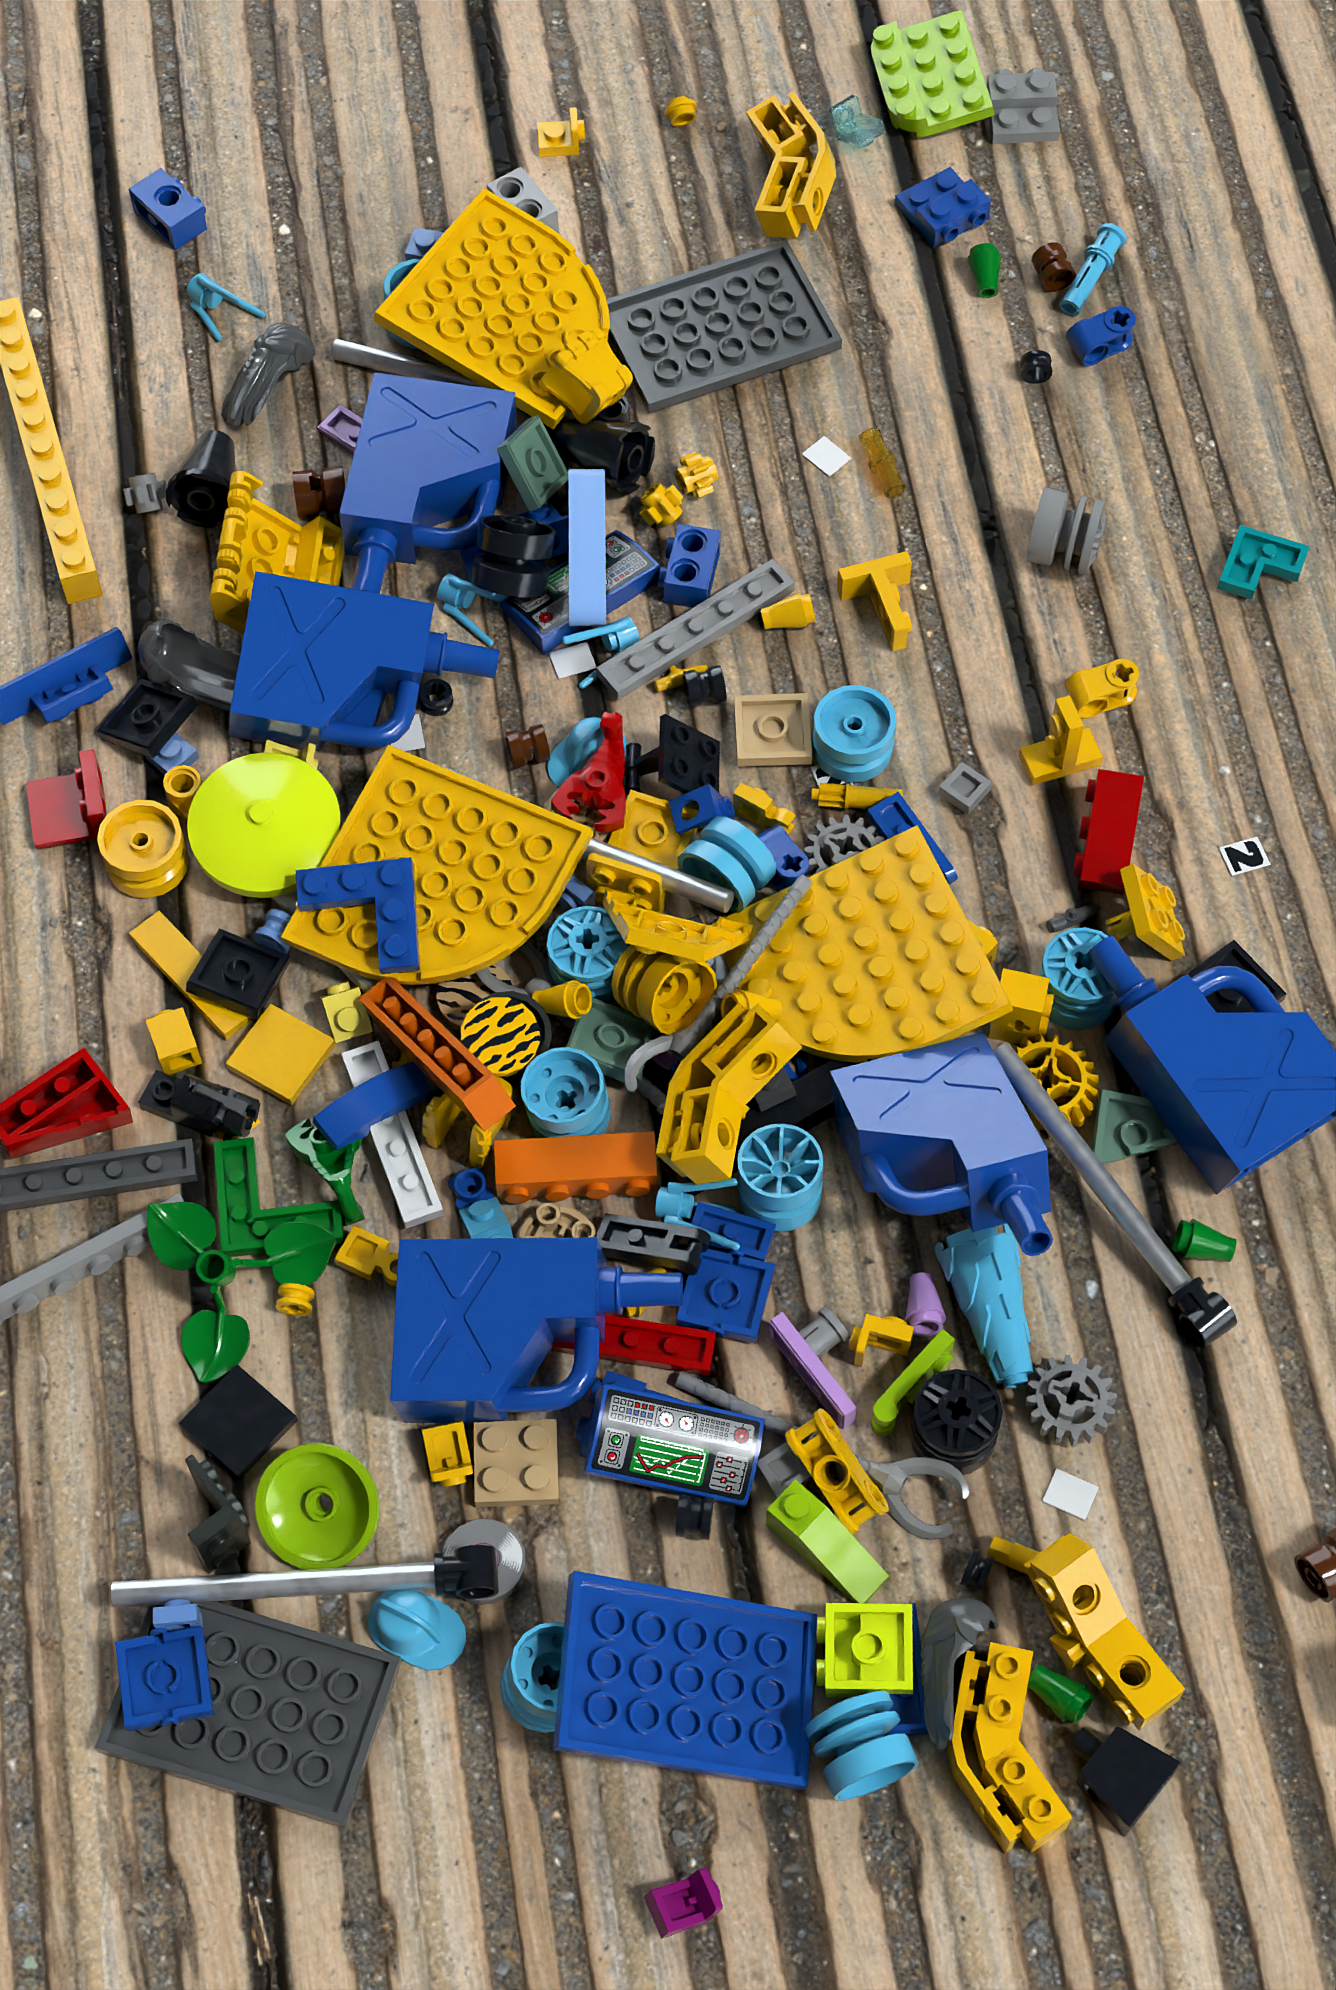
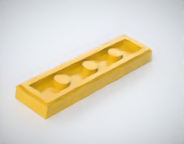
[129,910,254,1041]

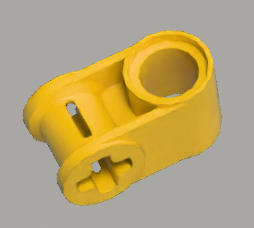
[1064,659,1140,719]

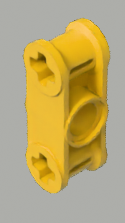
[785,1408,889,1535]

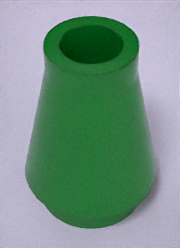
[967,243,1001,298]
[1173,1219,1237,1262]
[1028,1664,1094,1725]

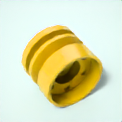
[611,944,717,1035]

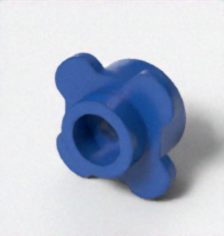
[448,1167,494,1210]

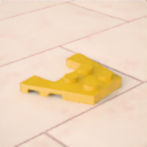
[602,887,753,964]

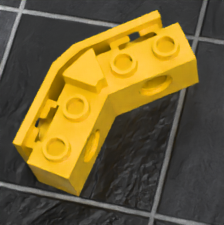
[746,91,836,239]
[656,1003,802,1185]
[1024,1533,1185,1731]
[947,1642,1072,1854]

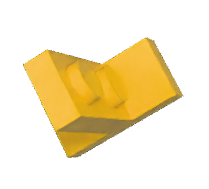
[837,551,912,652]
[1018,695,1103,786]

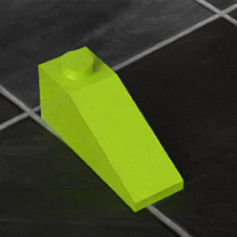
[766,1479,889,1603]

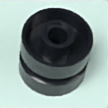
[471,515,556,597]

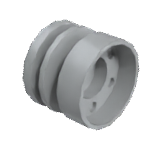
[1027,486,1106,575]

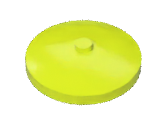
[187,753,342,898]

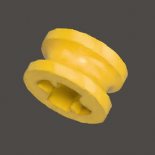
[275,1283,315,1316]

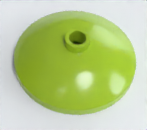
[255,1443,380,1570]

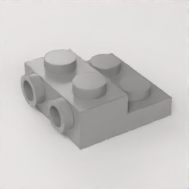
[987,67,1060,144]

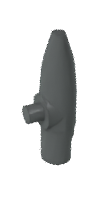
[1046,905,1101,933]

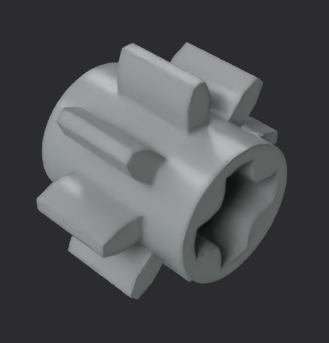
[123,473,166,514]

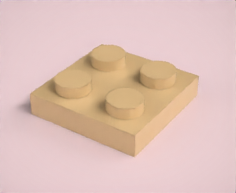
[734,693,812,767]
[473,1419,560,1508]

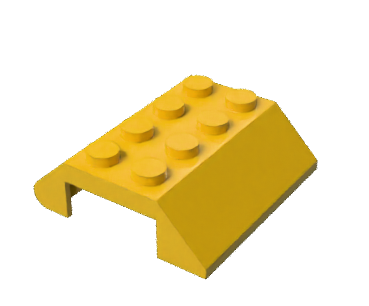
[210,471,345,635]

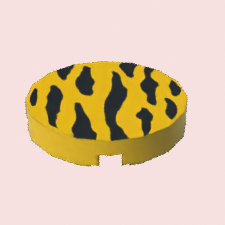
[461,997,540,1077]

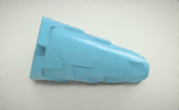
[935,1223,1033,1389]

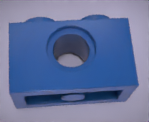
[129,168,207,250]

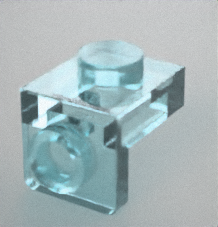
[829,95,885,148]

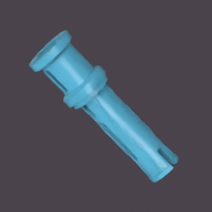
[1059,223,1127,316]

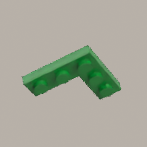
[214,1137,344,1257]

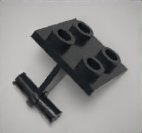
[624,714,720,795]

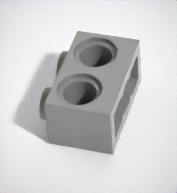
[487,167,559,233]

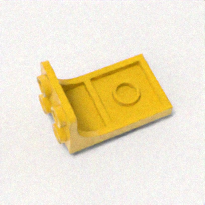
[586,790,699,913]

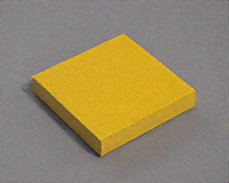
[226,1003,336,1106]

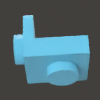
[458,1197,513,1239]

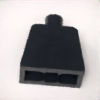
[1067,1727,1181,1837]

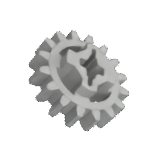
[804,815,885,874]
[1025,1355,1117,1447]

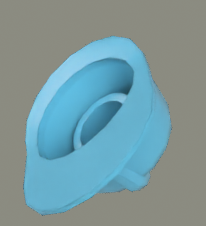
[547,717,627,788]
[368,1589,466,1671]

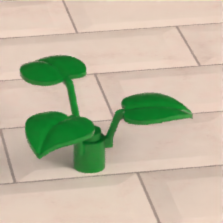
[147,1202,336,1383]

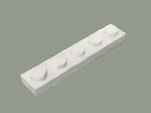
[341,1041,444,1229]

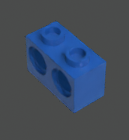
[658,524,721,608]

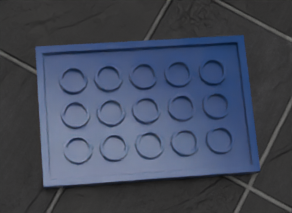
[553,1571,817,1790]

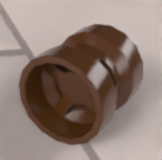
[1031,242,1076,292]
[505,724,551,769]

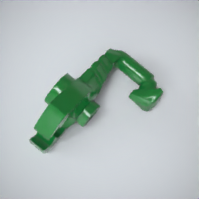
[285,1118,365,1226]

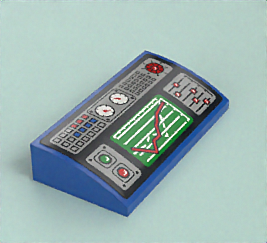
[500,530,660,655]
[583,1384,765,1507]

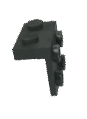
[185,1454,251,1574]

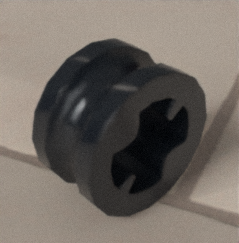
[1020,350,1053,384]
[419,679,453,717]
[960,1549,995,1593]

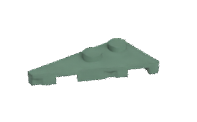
[1091,1089,1179,1165]

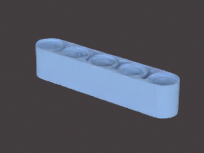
[568,469,606,626]

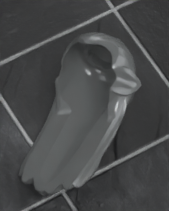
[221,322,315,427]
[138,619,240,712]
[920,1598,998,1752]

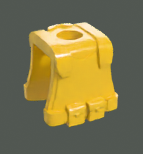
[538,327,633,424]
[422,1077,513,1169]

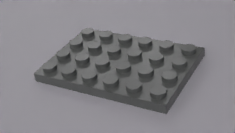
[606,240,842,413]
[95,1601,402,1828]

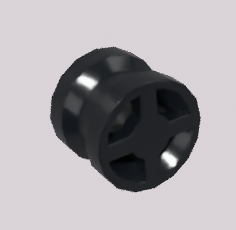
[675,1494,714,1540]

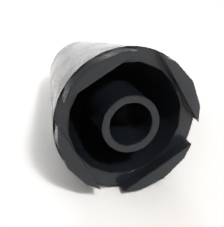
[553,419,655,494]
[166,430,236,528]

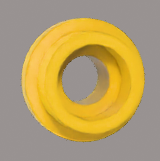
[664,96,698,127]

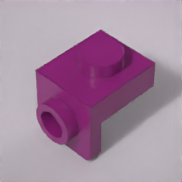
[644,1867,723,1939]

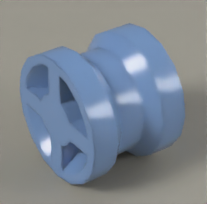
[253,909,292,955]

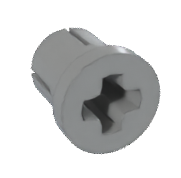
[799,1306,850,1358]

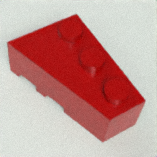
[1073,769,1144,895]
[0,1047,133,1159]

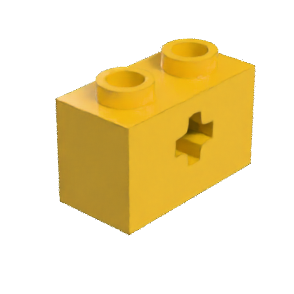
[988,968,1054,1045]

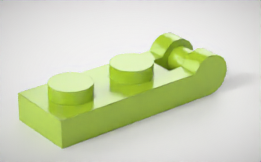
[871,1329,955,1436]

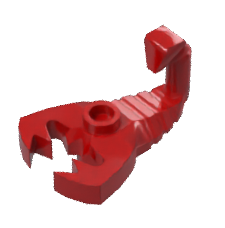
[551,712,626,832]

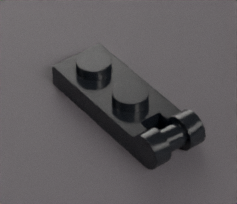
[595,1213,712,1275]

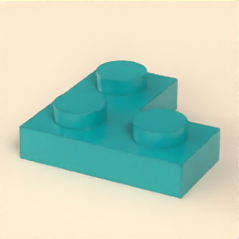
[1217,525,1310,599]

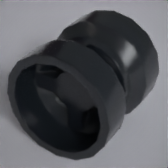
[683,665,727,708]

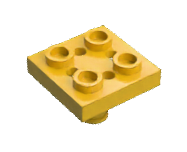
[1106,864,1185,961]

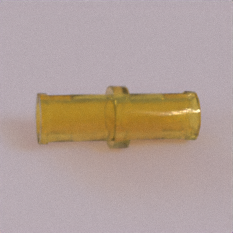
[859,427,906,498]

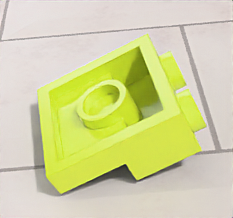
[817,1603,913,1698]

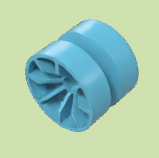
[738,1124,823,1231]

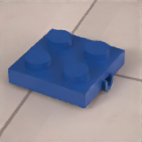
[676,1249,775,1344]
[115,1626,215,1731]

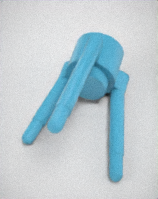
[187,273,265,341]
[437,573,508,646]
[562,617,639,689]
[655,1178,740,1250]

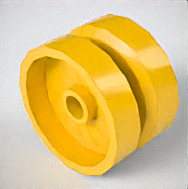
[97,799,189,898]

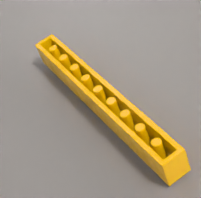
[0,297,103,604]

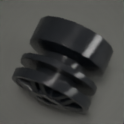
[909,1369,1003,1475]

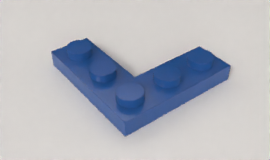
[296,857,420,974]

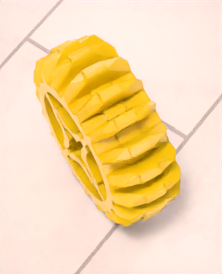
[1011,1033,1099,1139]

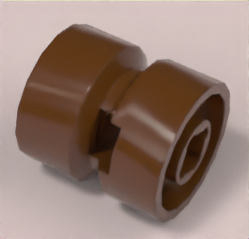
[292,466,346,518]
[1294,1528,1336,1603]

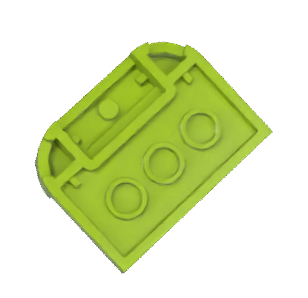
[871,9,995,138]

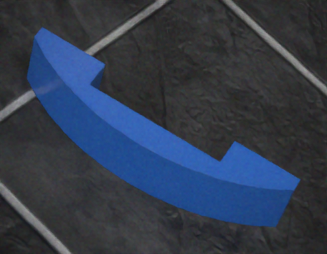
[312,1062,444,1151]

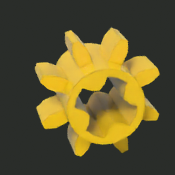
[674,452,719,498]
[639,483,683,528]

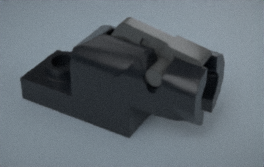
[138,1070,260,1138]

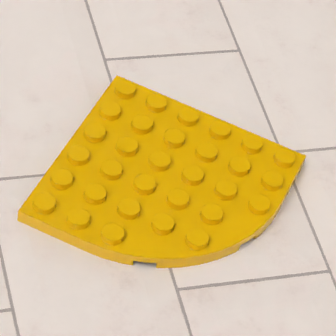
[373,188,610,429]
[281,745,594,985]
[710,825,1014,1063]

